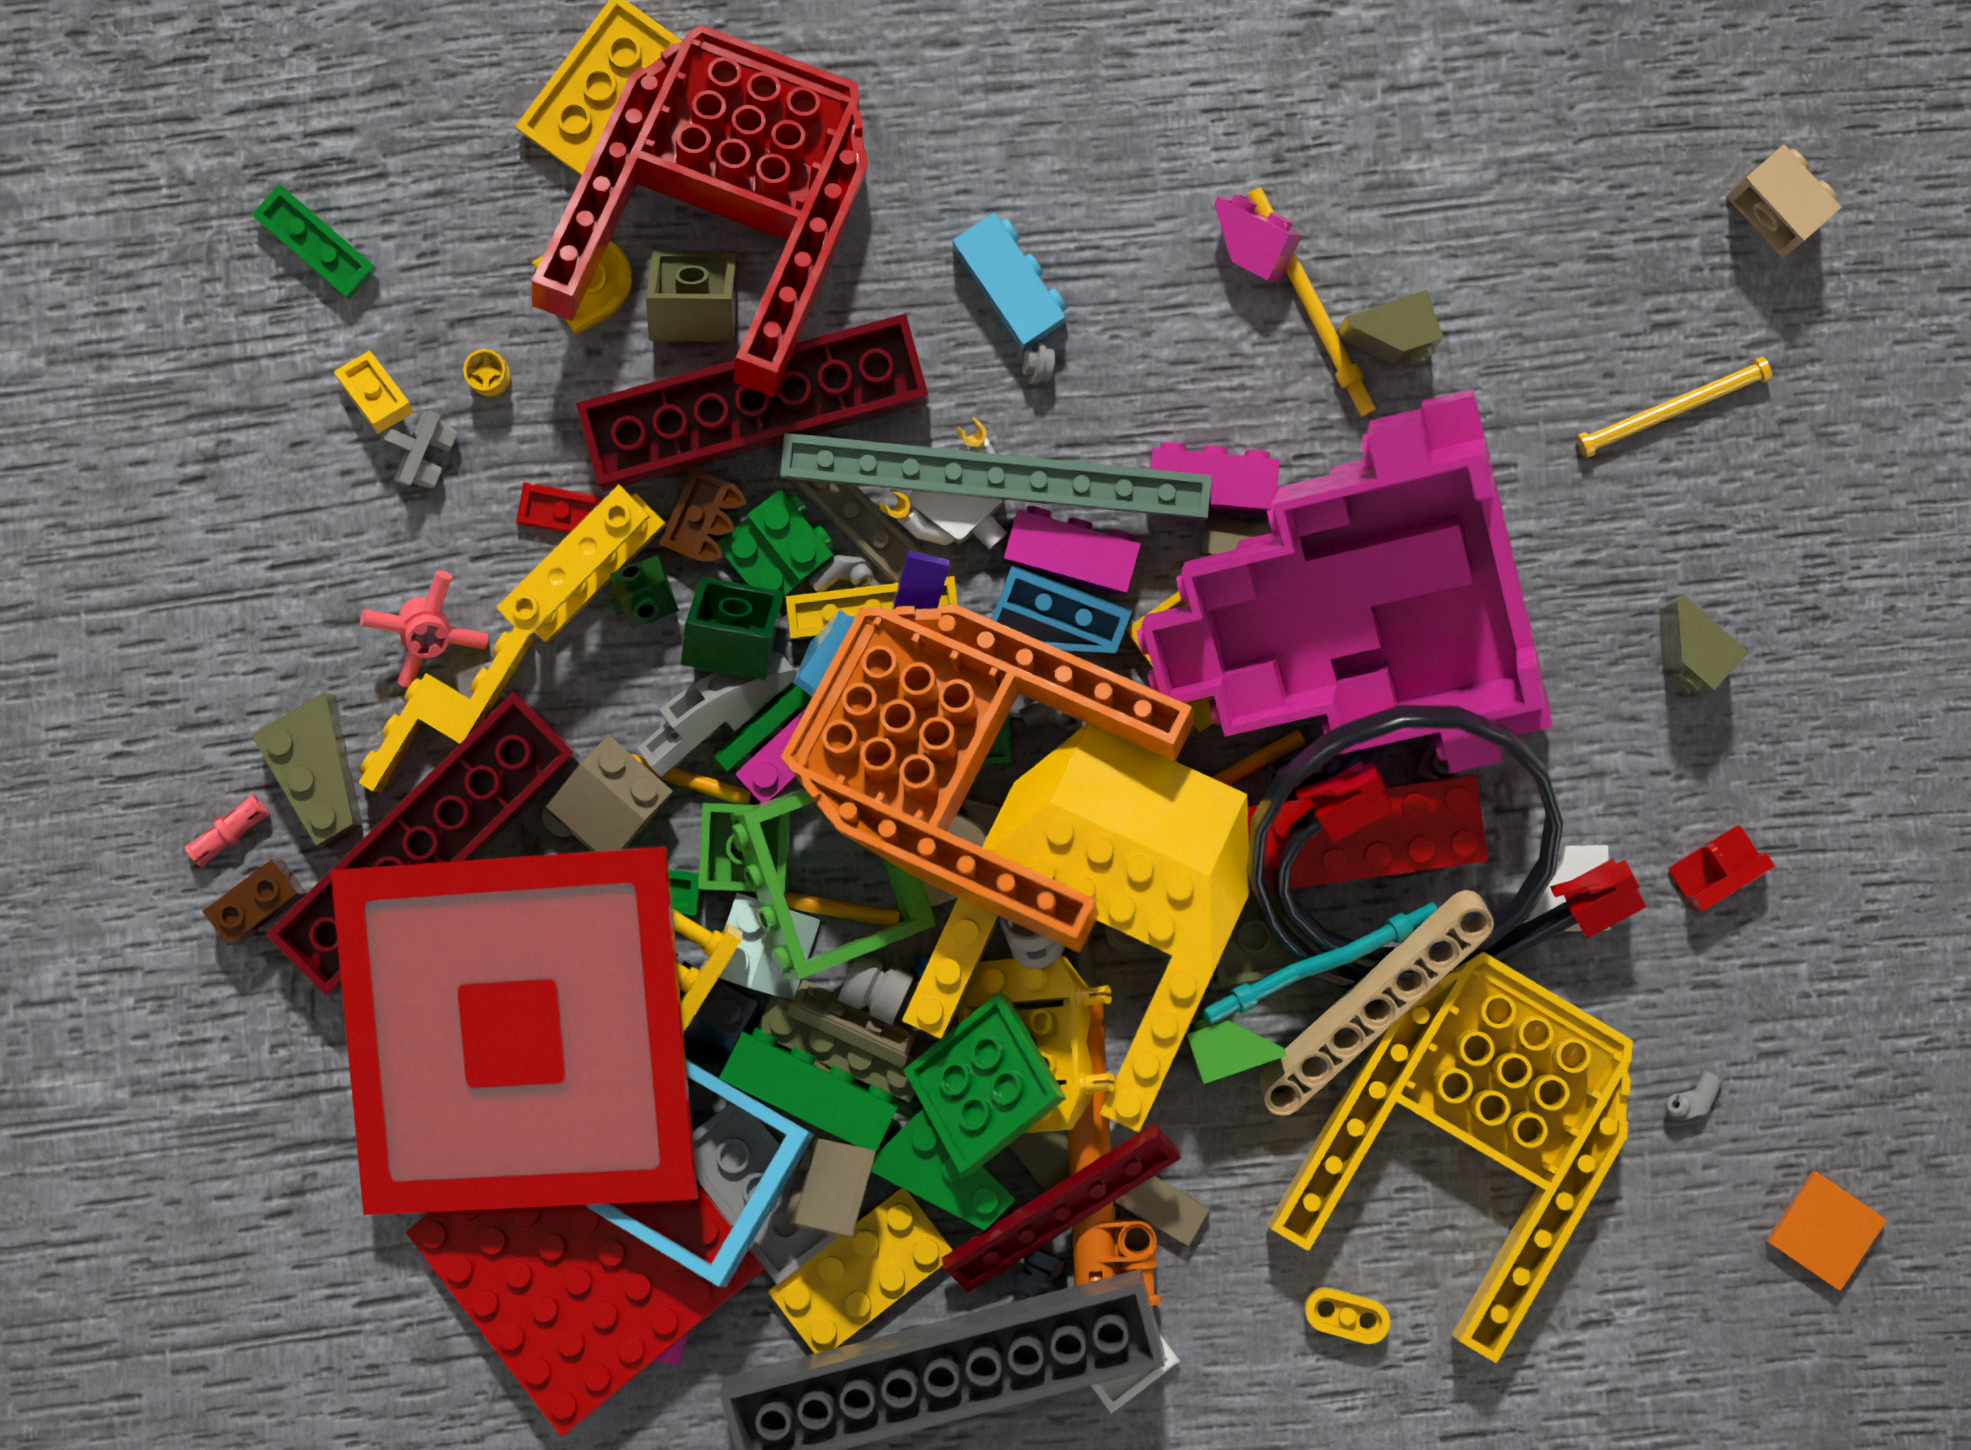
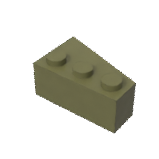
[251,691,363,847]

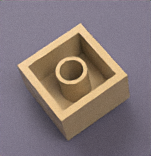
[1727,144,1842,259]

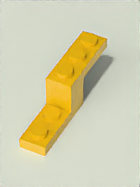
[358,627,534,793]

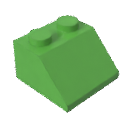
[1183,1016,1286,1084]

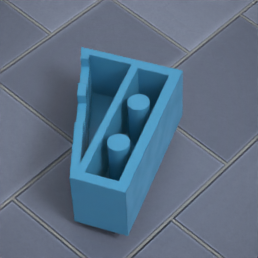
[991,565,1132,653]

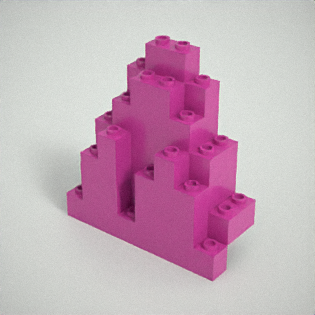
[1137,388,1553,773]

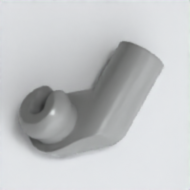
[808,555,873,592]
[1019,701,1083,730]
[1666,1070,1723,1121]

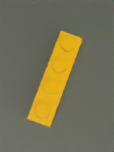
[786,576,958,640]

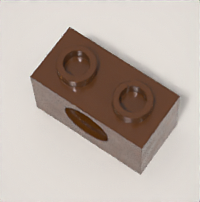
[202,859,307,946]

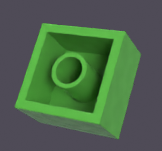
[698,803,791,893]

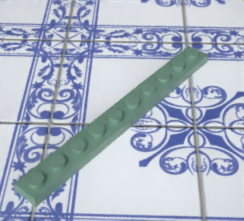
[780,433,1212,520]

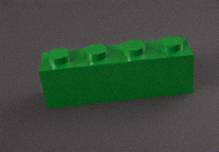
[719,1027,899,1154]

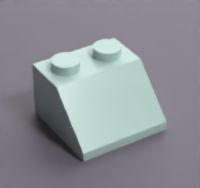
[718,893,821,1000]

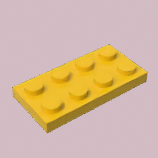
[515,0,682,176]
[768,1188,954,1354]

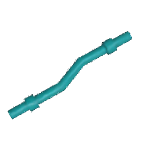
[1202,902,1438,1025]

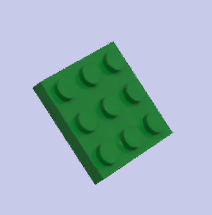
[904,992,1067,1177]

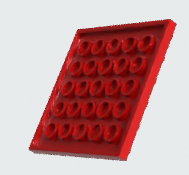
[405,1180,766,1437]

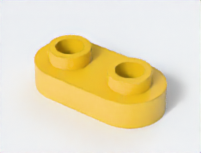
[1304,1287,1390,1344]

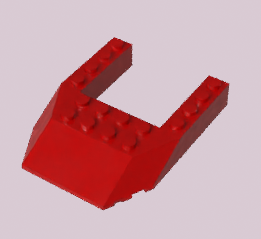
[531,24,868,397]

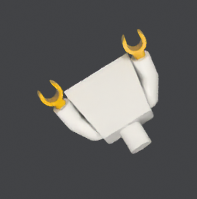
[879,417,1008,551]

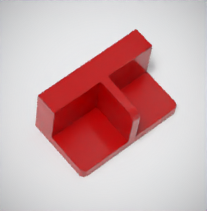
[1668,825,1775,912]

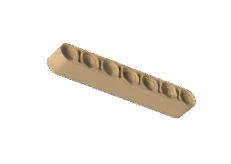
[1258,890,1494,1116]

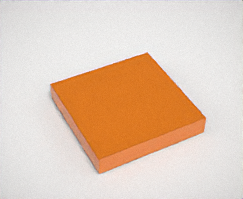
[1765,1170,1887,1291]

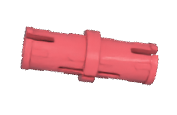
[185,793,270,868]

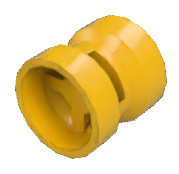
[463,349,512,398]

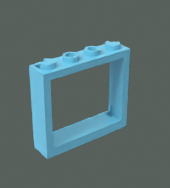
[586,1059,815,1287]

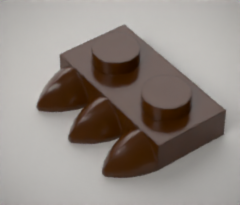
[659,467,747,563]

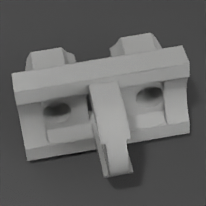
[380,410,457,488]

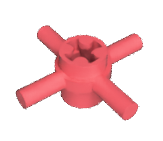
[360,570,488,688]

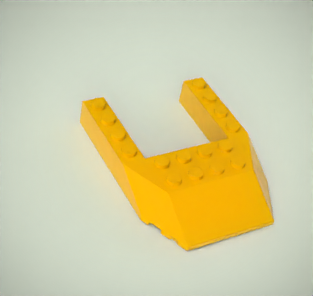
[902,723,1250,1132]
[1267,952,1633,1364]

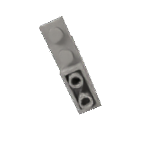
[637,651,797,777]

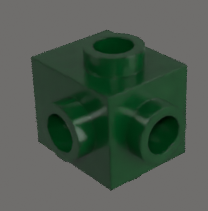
[608,555,679,629]

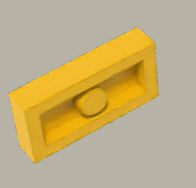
[333,350,414,434]

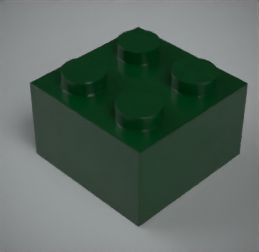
[680,577,784,680]

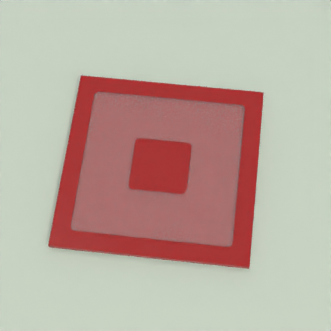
[331,846,698,1215]

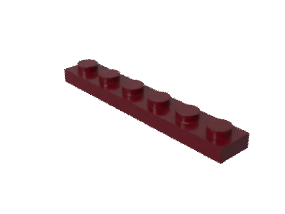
[942,1123,1181,1293]

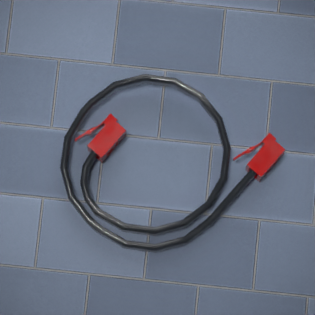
[1247,705,1647,990]

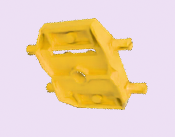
[954,955,1115,1133]

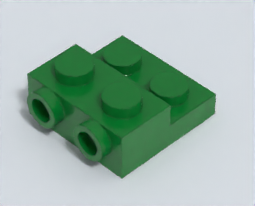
[716,489,835,598]

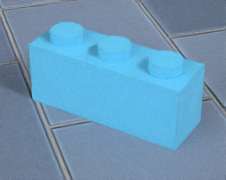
[952,212,1067,352]

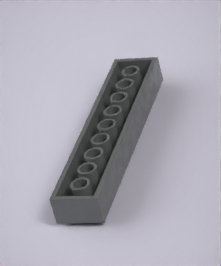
[719,1269,1165,1450]

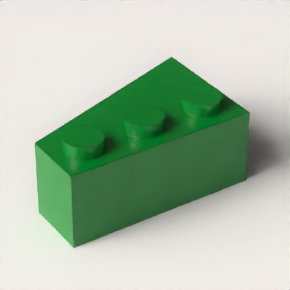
[870,1107,1016,1230]

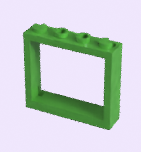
[730,788,937,980]

